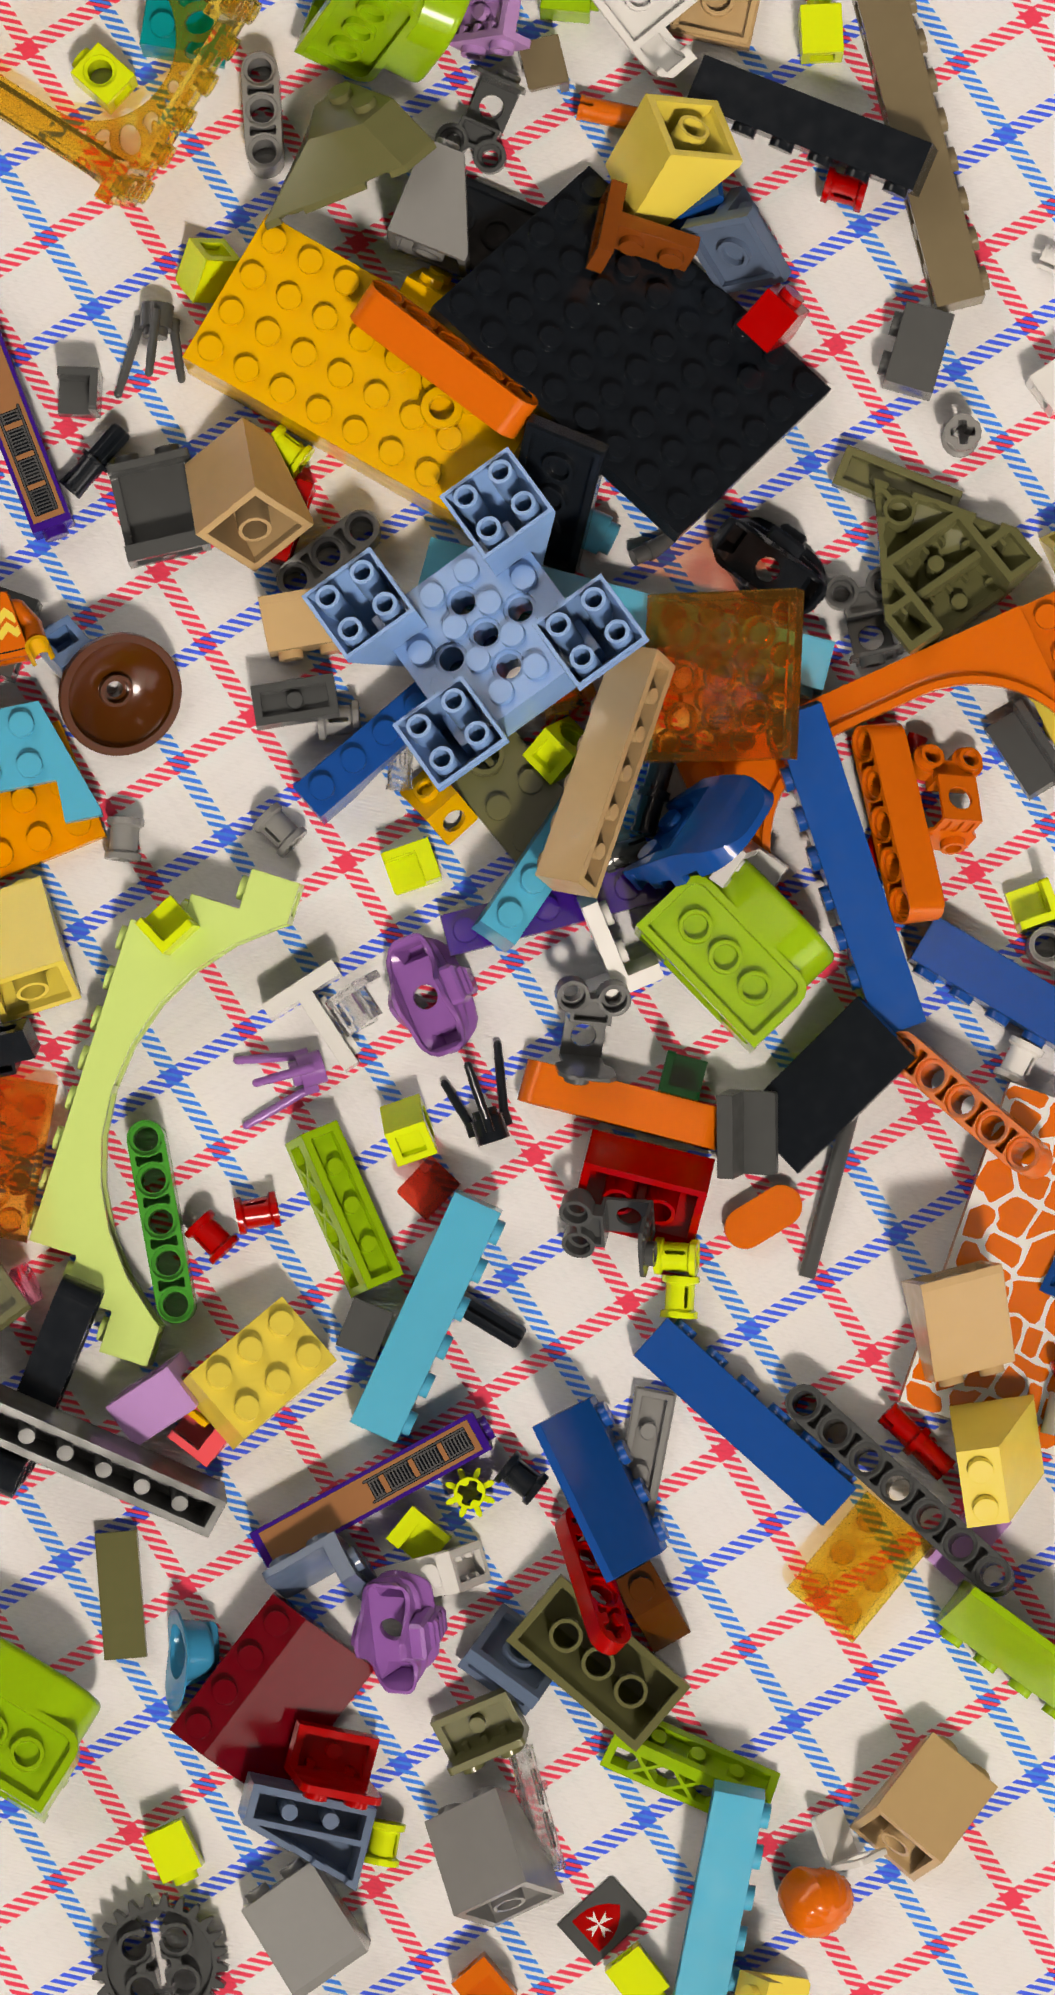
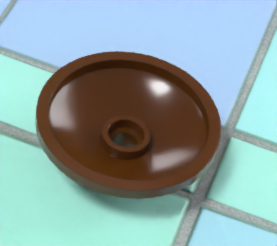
[58,632,182,756]

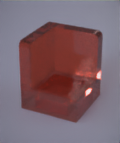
[397,1156,462,1221]

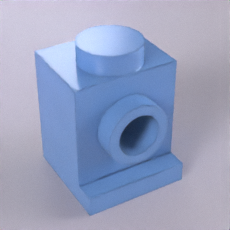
[40,615,91,679]

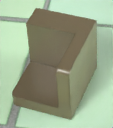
[518,34,569,93]

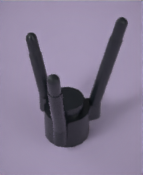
[441,1040,513,1147]

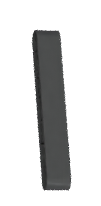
[785,1384,1015,1597]

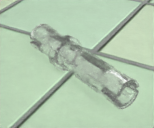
[509,1744,567,1872]

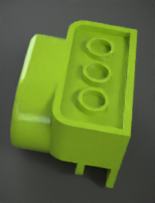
[294,0,471,83]
[634,859,834,1053]
[0,1636,101,1823]

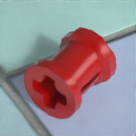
[820,166,869,213]
[233,1191,282,1235]
[184,1209,240,1264]

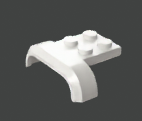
[591,0,698,79]

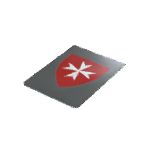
[557,1877,647,1966]

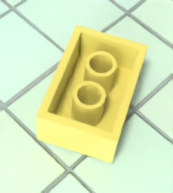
[183,1297,337,1450]

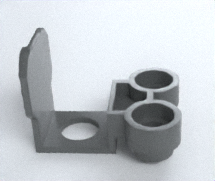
[435,65,526,175]
[825,567,906,669]
[554,975,631,1085]
[559,1188,658,1277]

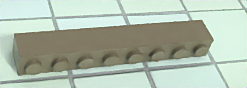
[852,0,990,312]

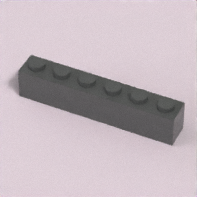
[0,1384,227,1538]

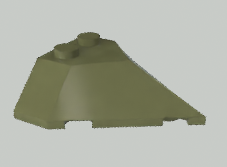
[264,81,437,230]
[873,478,1043,654]

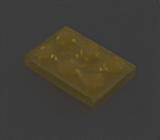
[787,1490,932,1643]

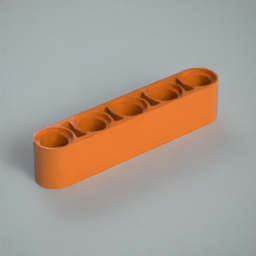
[350,280,539,439]
[851,722,945,925]
[895,1031,1053,1179]
[517,1059,717,1151]

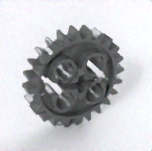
[91,1892,230,1995]

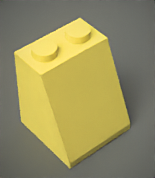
[605,93,743,226]
[0,876,82,1023]
[949,1394,1044,1528]

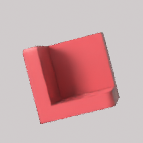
[167,1407,227,1467]

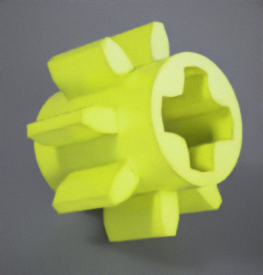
[445,1467,495,1518]

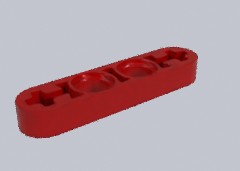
[555,1507,632,1656]

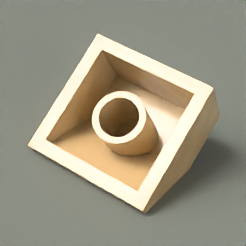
[258,588,341,662]

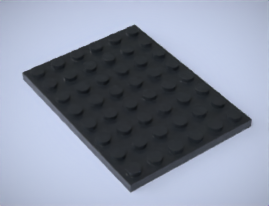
[428,166,831,542]

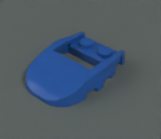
[622,774,774,890]

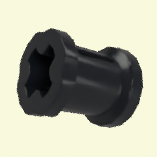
[493,1450,549,1505]

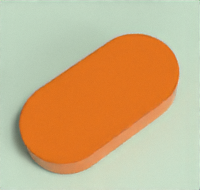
[724,1185,802,1249]

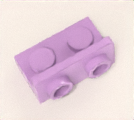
[450,0,531,61]

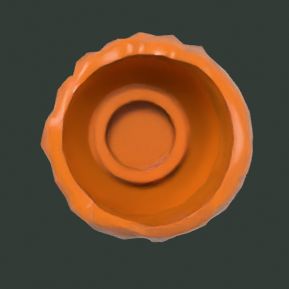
[778,1866,854,1938]

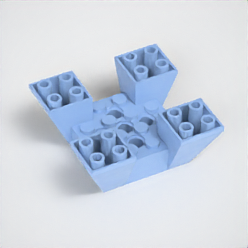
[301,446,650,792]

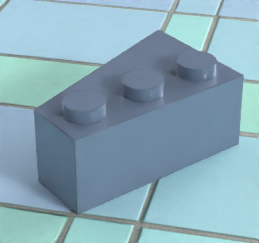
[238,1771,377,1891]

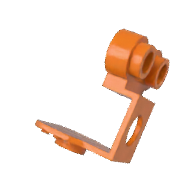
[911,744,983,855]

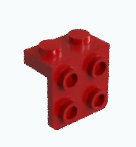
[284,1719,383,1810]

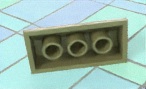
[506,1574,691,1752]

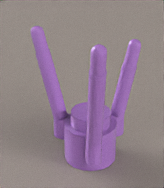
[233,1047,328,1129]

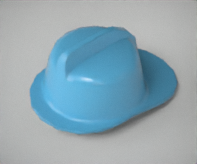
[165,1609,220,1712]

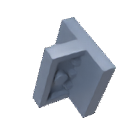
[681,186,792,293]
[457,1603,552,1716]

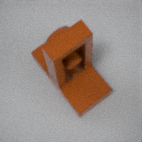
[585,179,701,273]

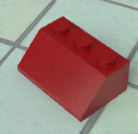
[578,1129,715,1243]

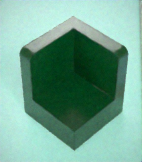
[657,1050,708,1102]

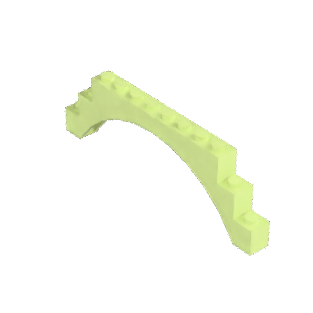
[26,869,305,1367]

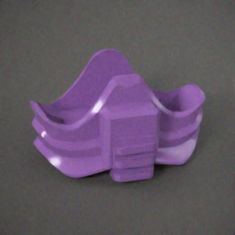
[386,933,478,1057]
[351,1570,448,1694]

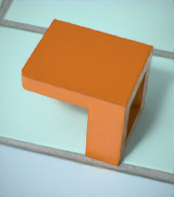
[451,1951,517,1995]

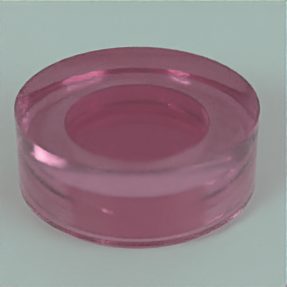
[9,1262,43,1305]

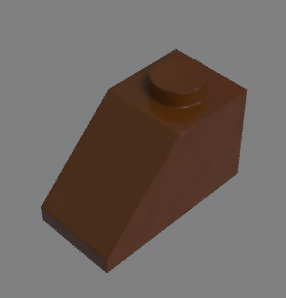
[615,1559,691,1653]

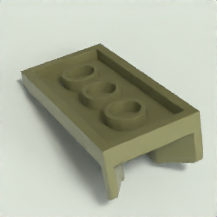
[451,732,564,863]

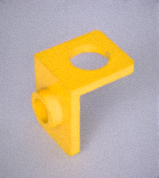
[400,770,478,845]

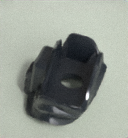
[712,516,827,616]

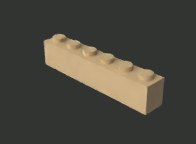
[535,647,676,899]

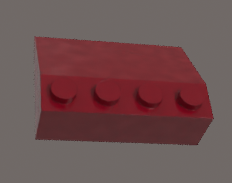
[169,1591,374,1784]

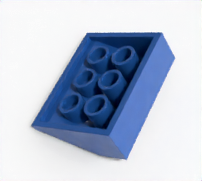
[532,1395,670,1583]

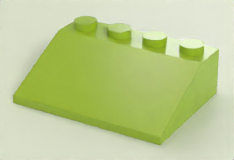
[935,1580,1055,1719]

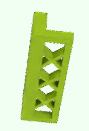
[285,1120,404,1298]
[600,1721,781,1813]

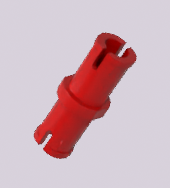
[877,1402,956,1481]

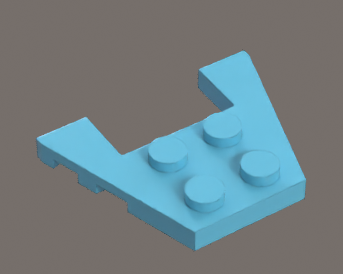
[0,701,104,824]

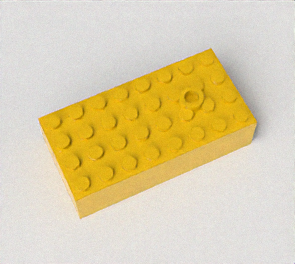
[182,214,537,532]

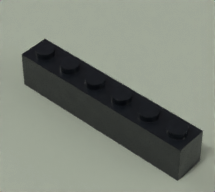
[687,55,938,199]

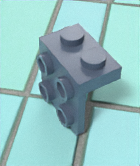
[262,1531,377,1601]

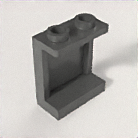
[106,444,212,569]

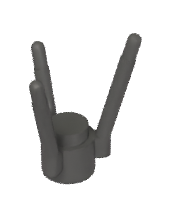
[114,301,186,398]

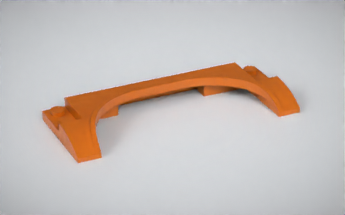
[676,591,1055,892]

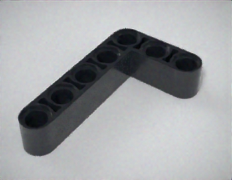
[0,1274,105,1498]

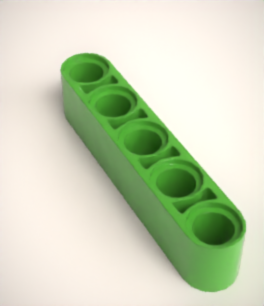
[127,1120,197,1323]

